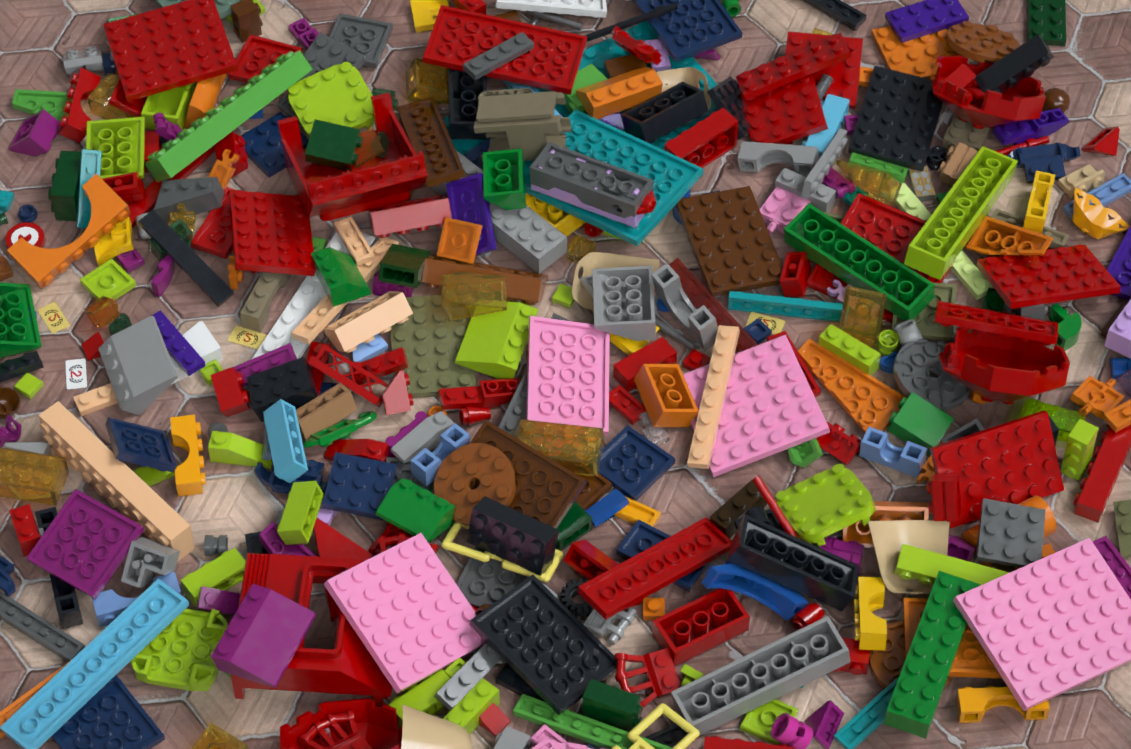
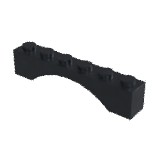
[35,507,83,629]

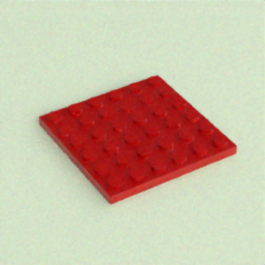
[103,0,238,102]
[806,193,956,323]

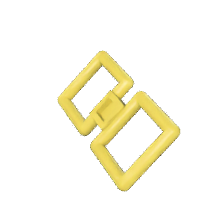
[441,522,563,582]
[611,703,700,749]

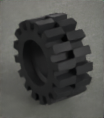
[561,578,594,620]

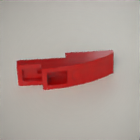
[438,378,520,410]

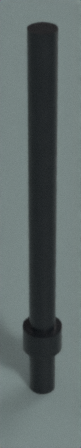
[583,2,679,42]

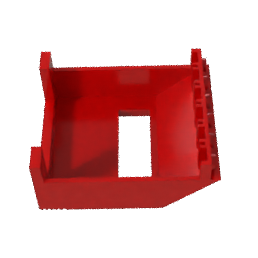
[277,92,429,221]
[230,553,392,707]

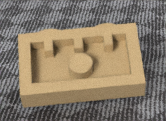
[1058,164,1105,199]

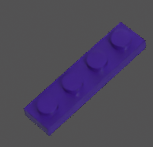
[151,310,206,376]

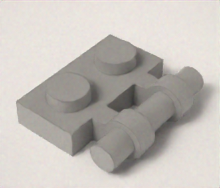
[583,607,636,645]

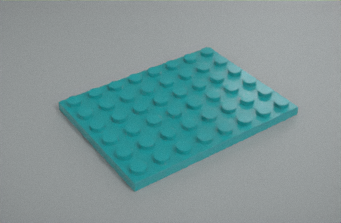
[525,109,704,246]

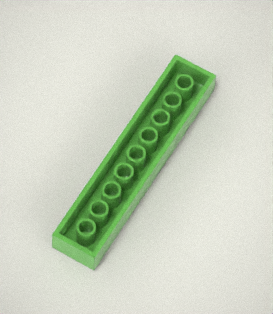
[144,51,313,182]

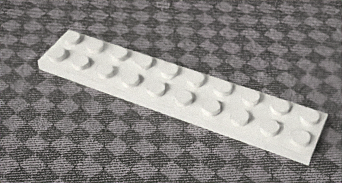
[252,232,376,359]

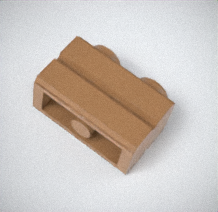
[938,142,978,187]

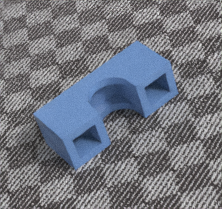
[411,423,470,487]
[859,427,927,478]

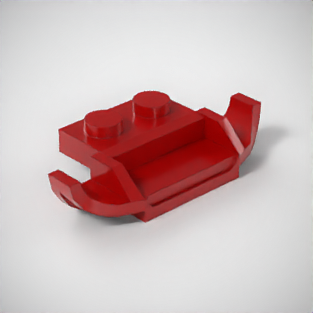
[611,26,662,66]

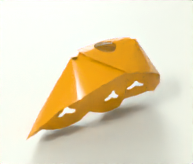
[1073,187,1130,240]

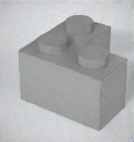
[121,537,180,588]

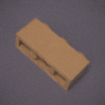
[296,383,358,441]

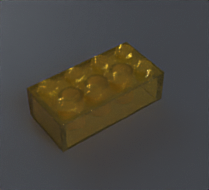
[517,419,604,477]
[0,447,69,506]

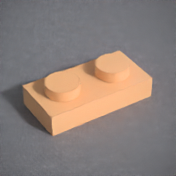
[73,383,118,417]

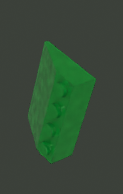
[0,283,42,358]

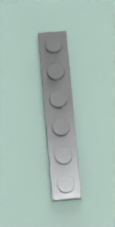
[801,128,848,199]

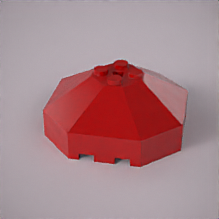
[930,55,1046,129]
[938,328,1070,405]
[280,698,402,749]

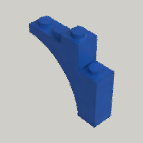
[702,559,808,621]

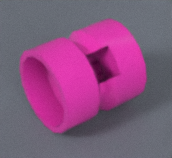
[771,713,813,749]

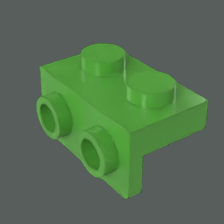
[787,438,823,468]

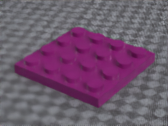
[26,489,144,600]

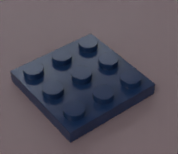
[241,112,309,178]
[105,417,177,473]
[588,425,675,501]
[322,452,397,520]

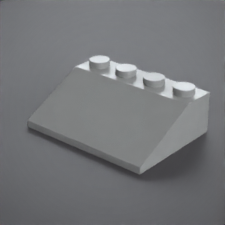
[592,266,656,341]
[98,316,178,415]

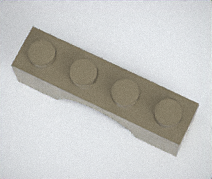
[240,272,292,333]

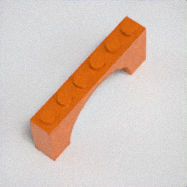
[7,174,130,289]

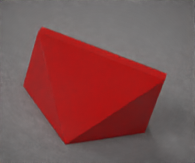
[1081,126,1120,156]

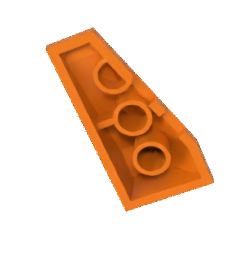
[966,216,1053,255]

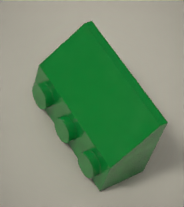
[483,148,526,210]
[311,247,371,307]
[376,478,456,543]

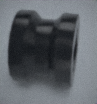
[926,146,947,171]

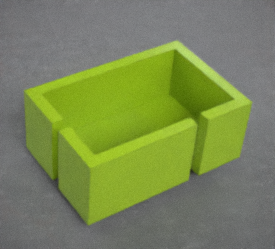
[141,82,196,130]

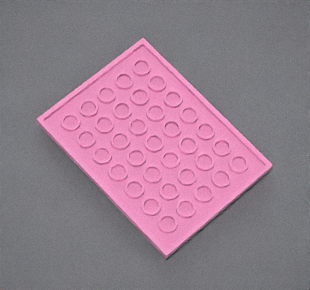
[953,538,1131,711]

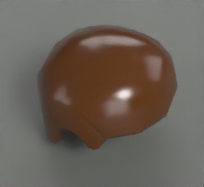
[1042,88,1070,113]
[0,386,21,419]

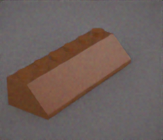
[422,255,548,305]

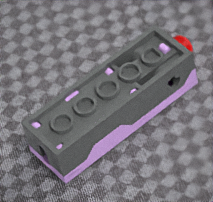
[529,142,656,228]

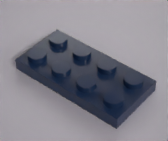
[616,519,711,592]

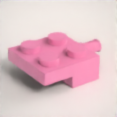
[760,187,811,235]

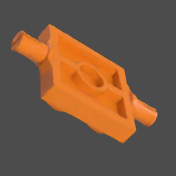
[1070,376,1125,419]

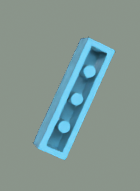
[802,94,850,158]
[263,399,308,483]

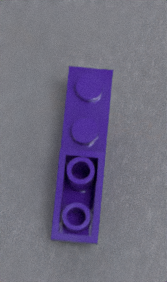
[993,108,1069,145]

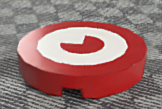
[5,222,46,249]

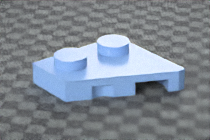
[352,333,388,362]

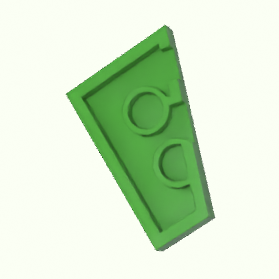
[12,89,68,121]

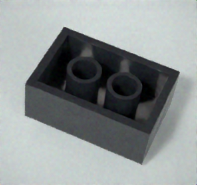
[247,357,318,422]

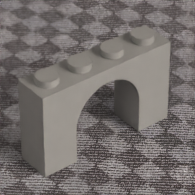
[651,263,718,351]

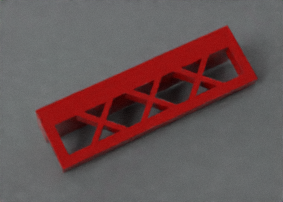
[308,344,388,408]

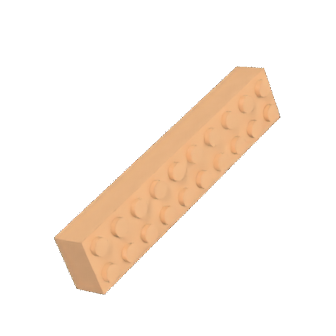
[39,401,195,562]

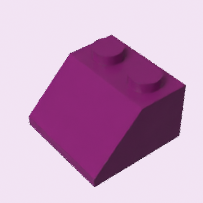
[8,109,59,157]

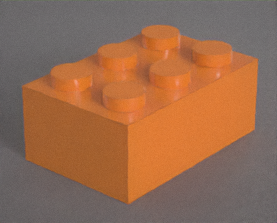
[634,364,699,427]

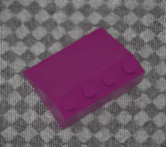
[211,584,316,688]

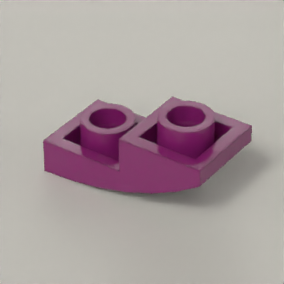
[288,18,319,50]
[151,255,175,298]

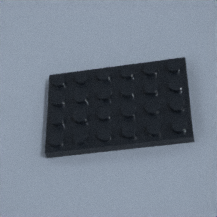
[848,66,943,172]
[469,574,617,715]

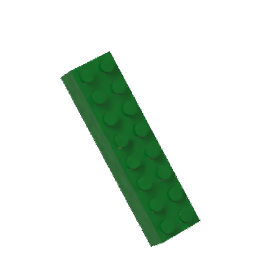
[784,203,935,321]
[884,571,981,739]

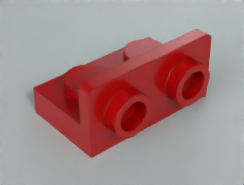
[816,422,861,466]

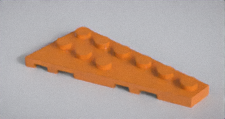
[798,338,907,433]

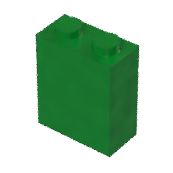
[887,392,954,457]

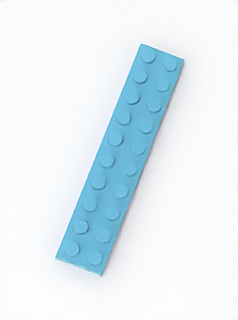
[0,578,190,749]

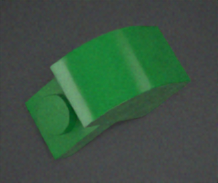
[1049,303,1082,351]

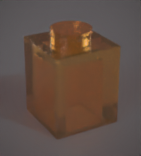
[84,296,120,329]

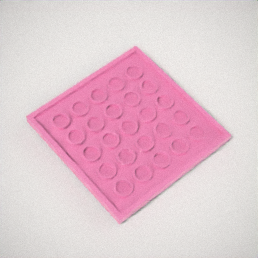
[683,335,830,477]
[324,533,486,693]

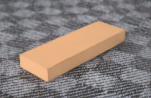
[334,216,375,266]

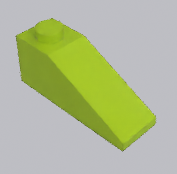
[208,431,273,469]

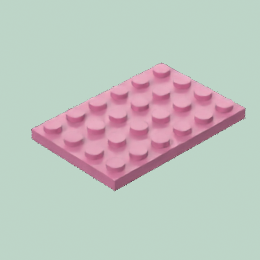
[526,316,610,436]

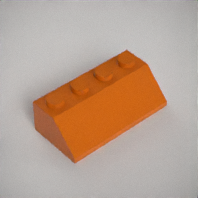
[576,67,663,119]
[842,501,929,548]

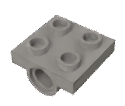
[63,46,104,76]

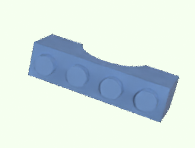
[91,572,181,627]

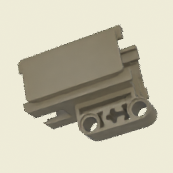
[474,88,571,162]

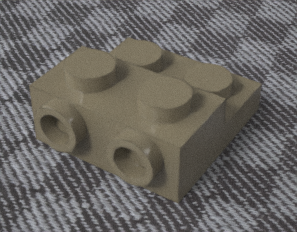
[942,117,990,151]

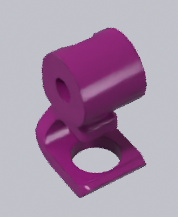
[0,415,22,448]

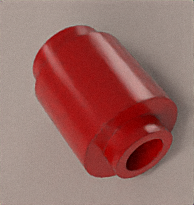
[792,603,824,631]

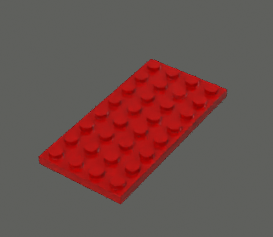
[422,5,587,95]

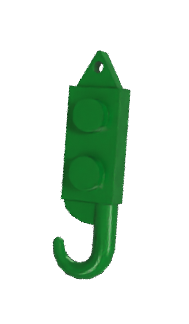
[303,411,377,448]

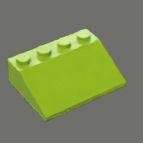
[86,117,145,179]
[454,300,539,379]

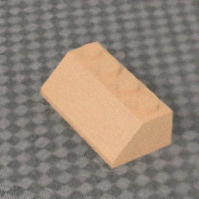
[323,291,413,353]

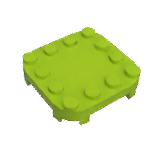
[288,62,374,140]
[776,464,876,547]
[131,609,228,691]

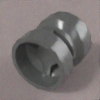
[204,535,228,556]

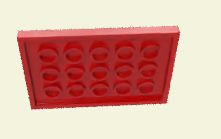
[229,190,316,276]
[977,244,1121,309]
[930,410,1064,529]

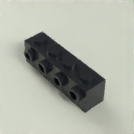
[975,34,1054,93]

